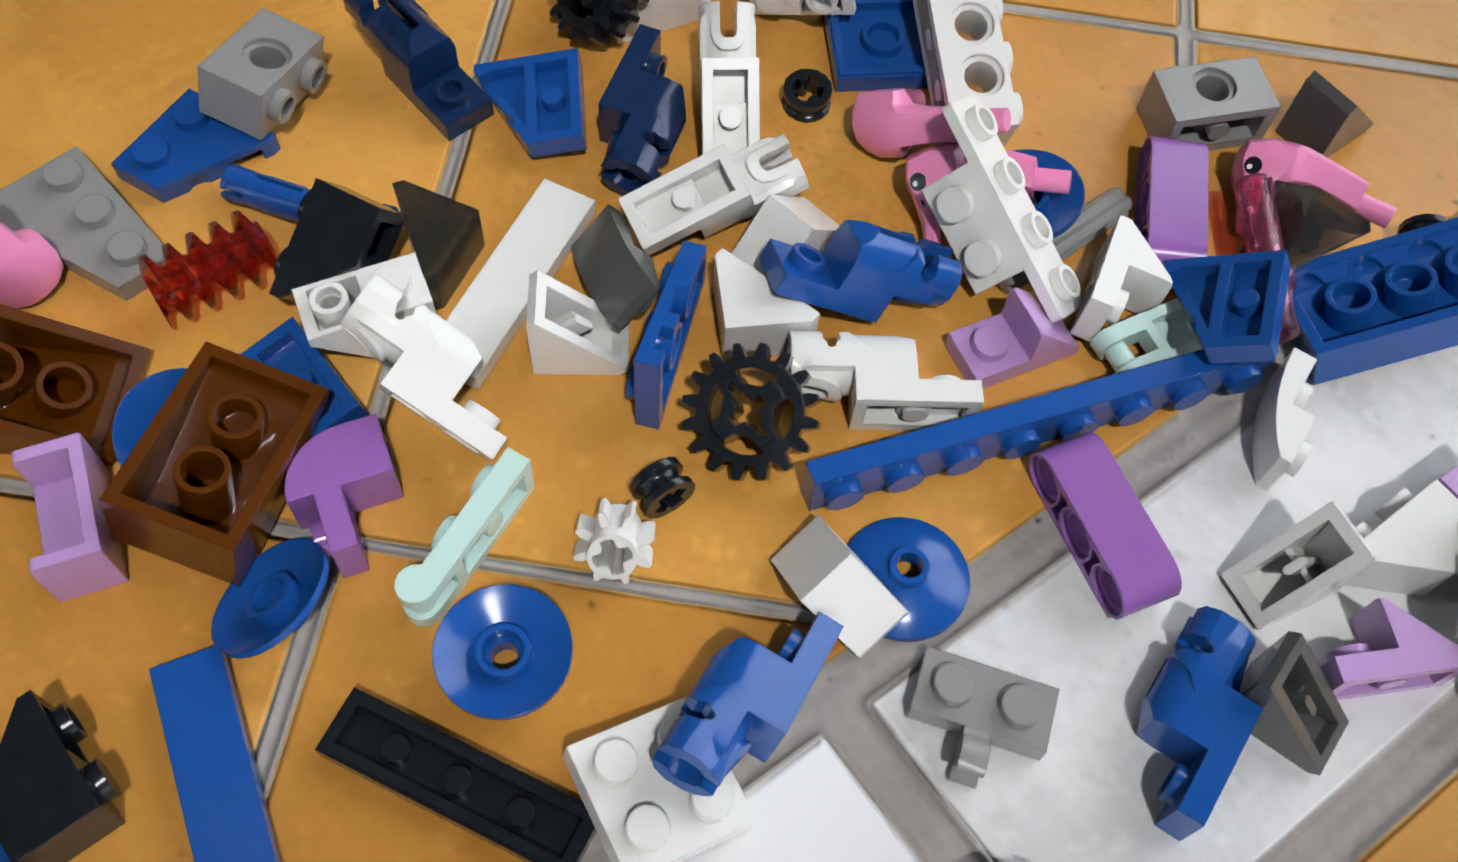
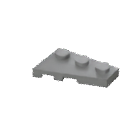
[0,146,179,301]

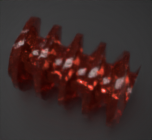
[137,210,278,328]

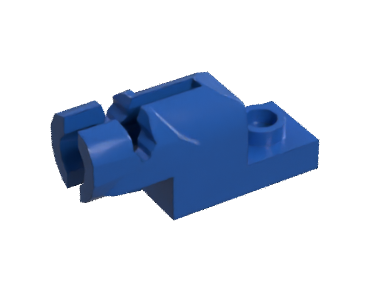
[759,220,963,323]
[1137,606,1264,842]
[652,612,844,797]

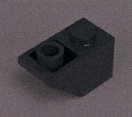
[269,178,407,300]
[0,690,125,862]

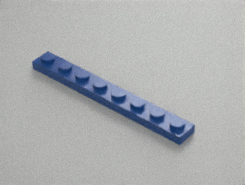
[800,349,1279,511]

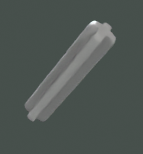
[998,188,1133,293]

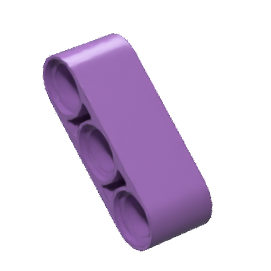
[1134,135,1209,266]
[1028,432,1182,620]

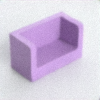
[11,432,129,603]

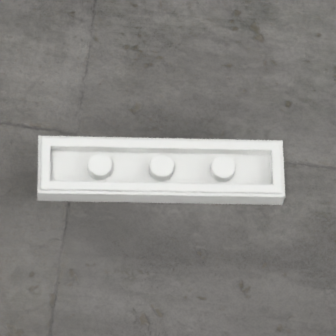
[446,178,596,390]

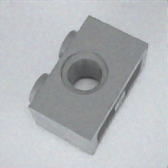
[197,8,327,140]
[1136,57,1281,151]

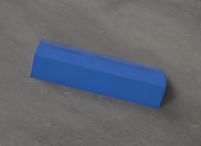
[1282,217,1458,385]

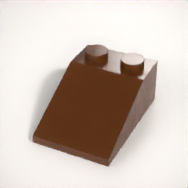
[0,304,149,466]
[99,341,329,587]

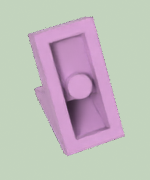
[944,288,1079,389]
[1320,598,1458,700]

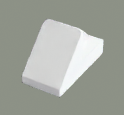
[1070,215,1173,342]

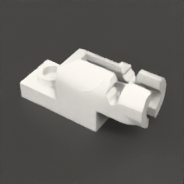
[698,1,760,155]
[618,134,810,255]
[340,274,507,461]
[787,331,984,431]

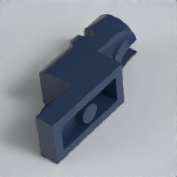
[343,0,494,141]
[598,24,686,196]

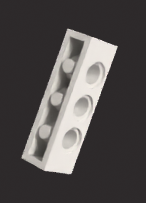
[913,0,1023,147]

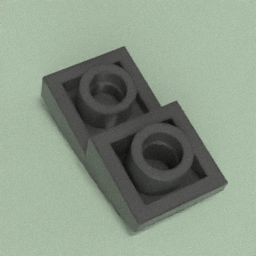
[571,204,660,331]

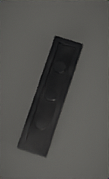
[315,687,596,862]

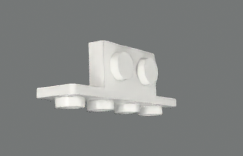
[922,95,1083,323]

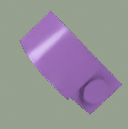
[285,413,404,578]

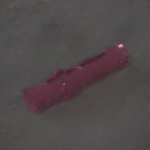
[1234,173,1300,344]

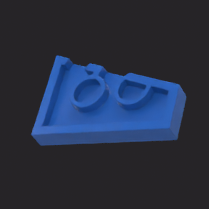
[626,240,707,429]

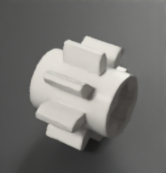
[573,498,656,584]

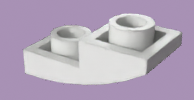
[1252,347,1317,491]

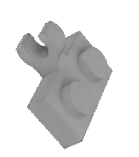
[906,646,1060,789]

